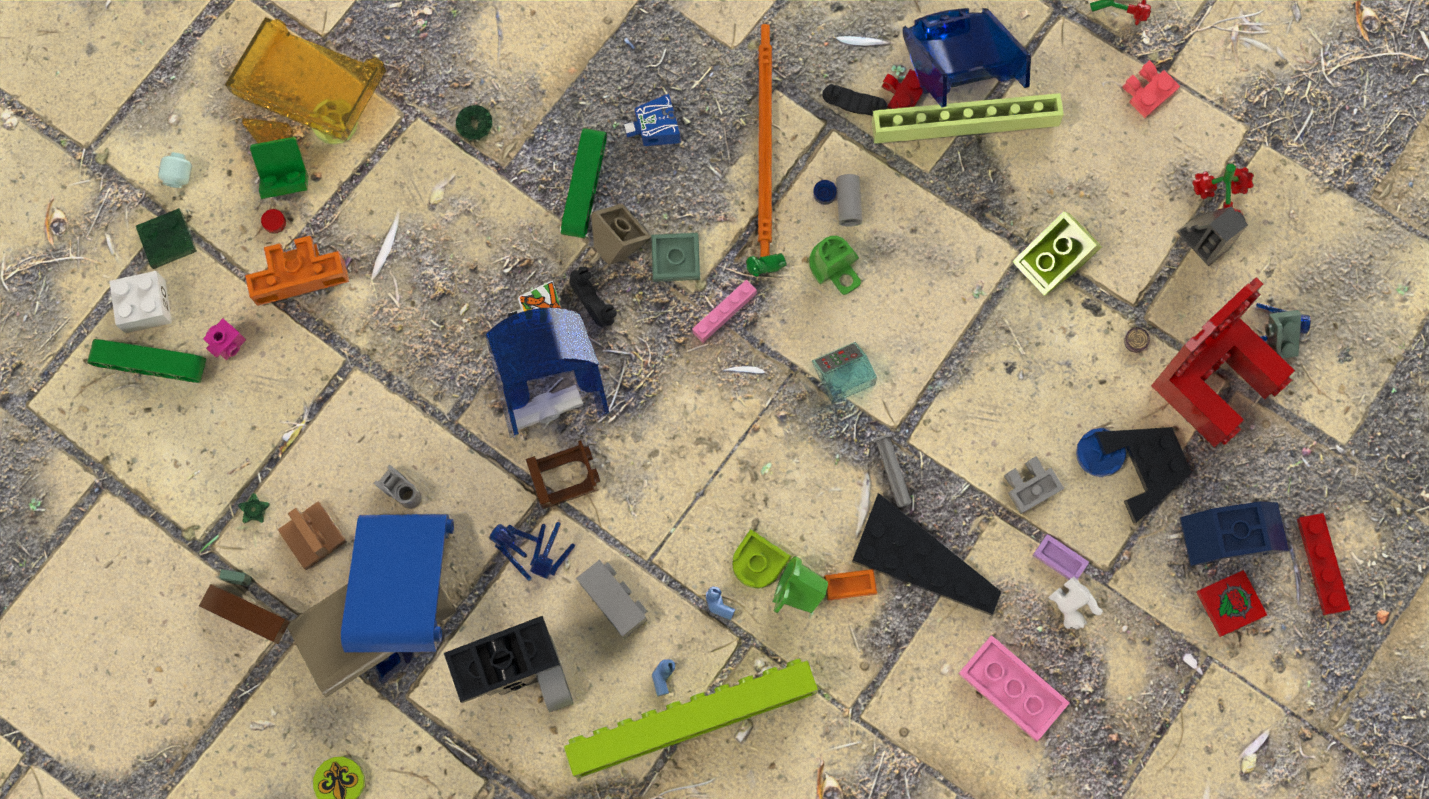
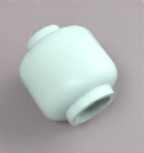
[158,152,192,188]

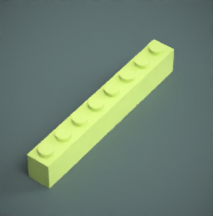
[872,93,1064,144]

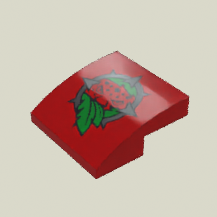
[1196,570,1267,637]

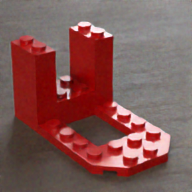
[1151,277,1295,448]

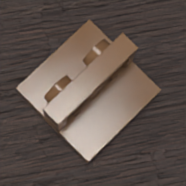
[277,501,347,570]

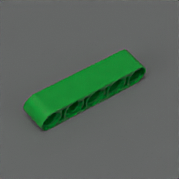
[561,128,607,239]
[87,339,206,383]

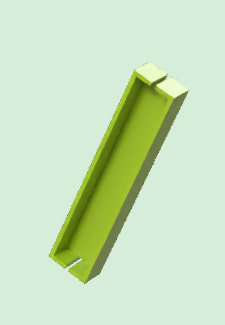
[564,658,818,779]

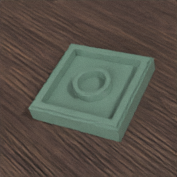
[651,233,700,282]

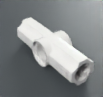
[508,385,584,431]

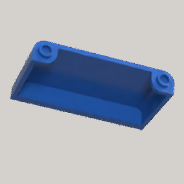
[341,514,454,652]

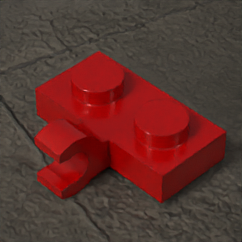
[882,69,930,109]

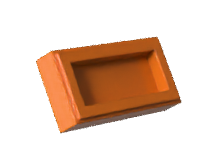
[824,569,877,601]

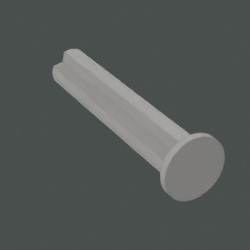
[873,434,911,507]

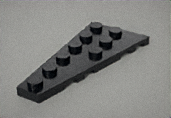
[852,493,1001,616]

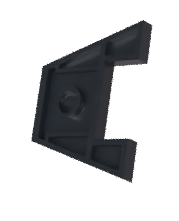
[1094,427,1192,524]

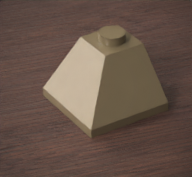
[591,204,651,265]

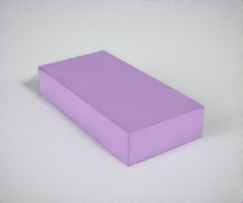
[1032,534,1089,580]

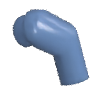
[706,586,735,620]
[652,659,675,697]

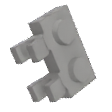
[1004,456,1064,514]

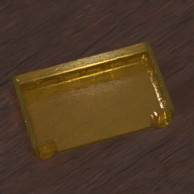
[225,17,386,141]

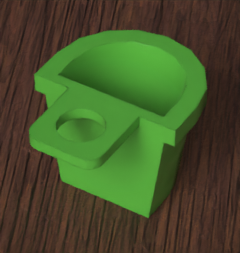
[809,236,861,295]
[772,556,828,613]

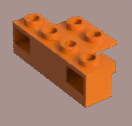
[245,235,349,306]

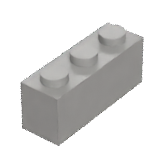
[576,559,648,639]

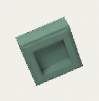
[219,569,252,586]

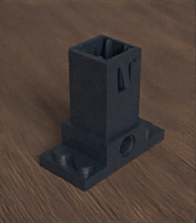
[444,616,561,703]

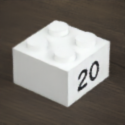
[109,271,172,334]

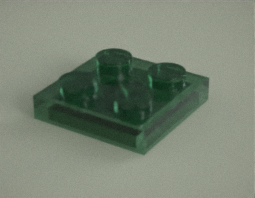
[136,208,197,269]

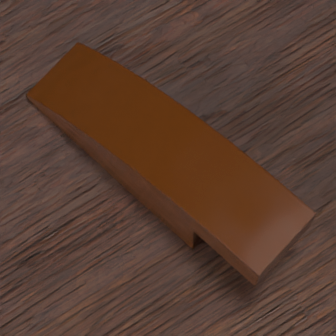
[199,584,290,644]

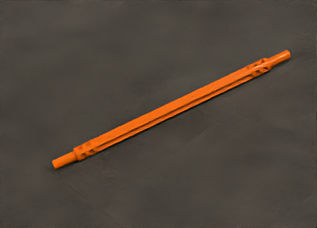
[758,24,772,257]

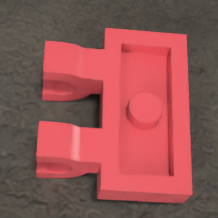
[1122,60,1180,118]

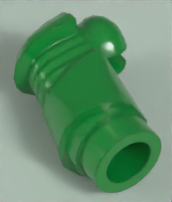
[746,253,787,277]

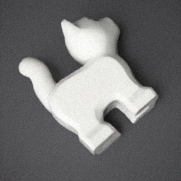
[1048,576,1103,630]

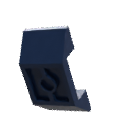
[1179,501,1289,566]

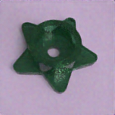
[238,493,270,524]

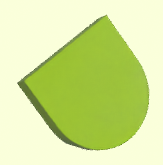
[732,529,791,589]

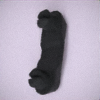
[822,84,888,116]
[569,267,617,327]

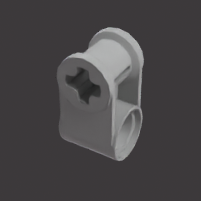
[374,465,421,509]

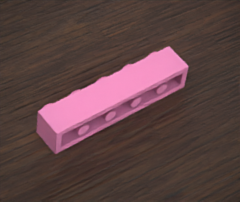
[692,280,757,343]

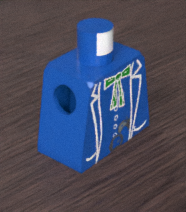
[624,94,681,146]

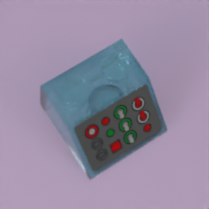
[812,342,877,404]

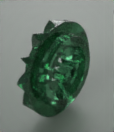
[456,105,493,141]

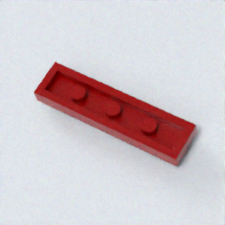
[1297,513,1351,616]

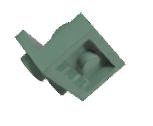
[1265,310,1301,358]

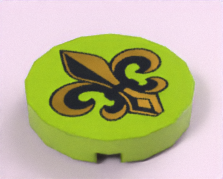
[313,757,365,799]

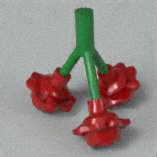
[1090,0,1151,26]
[1192,164,1254,215]

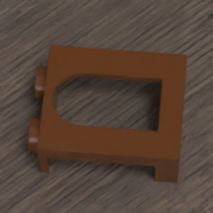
[526,440,601,509]

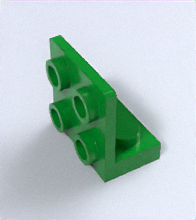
[250,137,309,199]

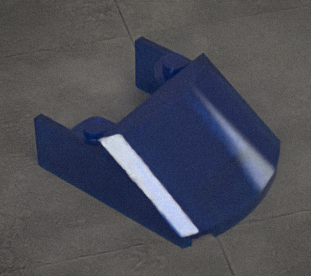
[903,8,1031,108]
[485,308,609,439]

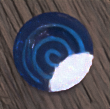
[813,180,837,205]

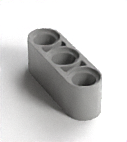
[537,635,573,713]

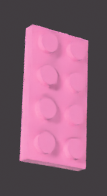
[958,635,1070,742]

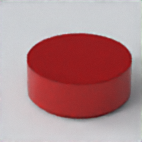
[261,209,286,234]

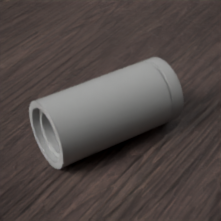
[836,174,862,227]

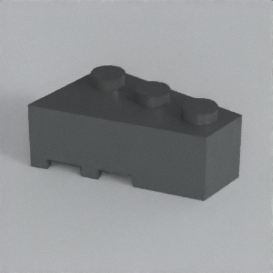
[1176,207,1248,266]

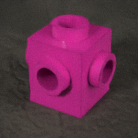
[203,318,246,360]

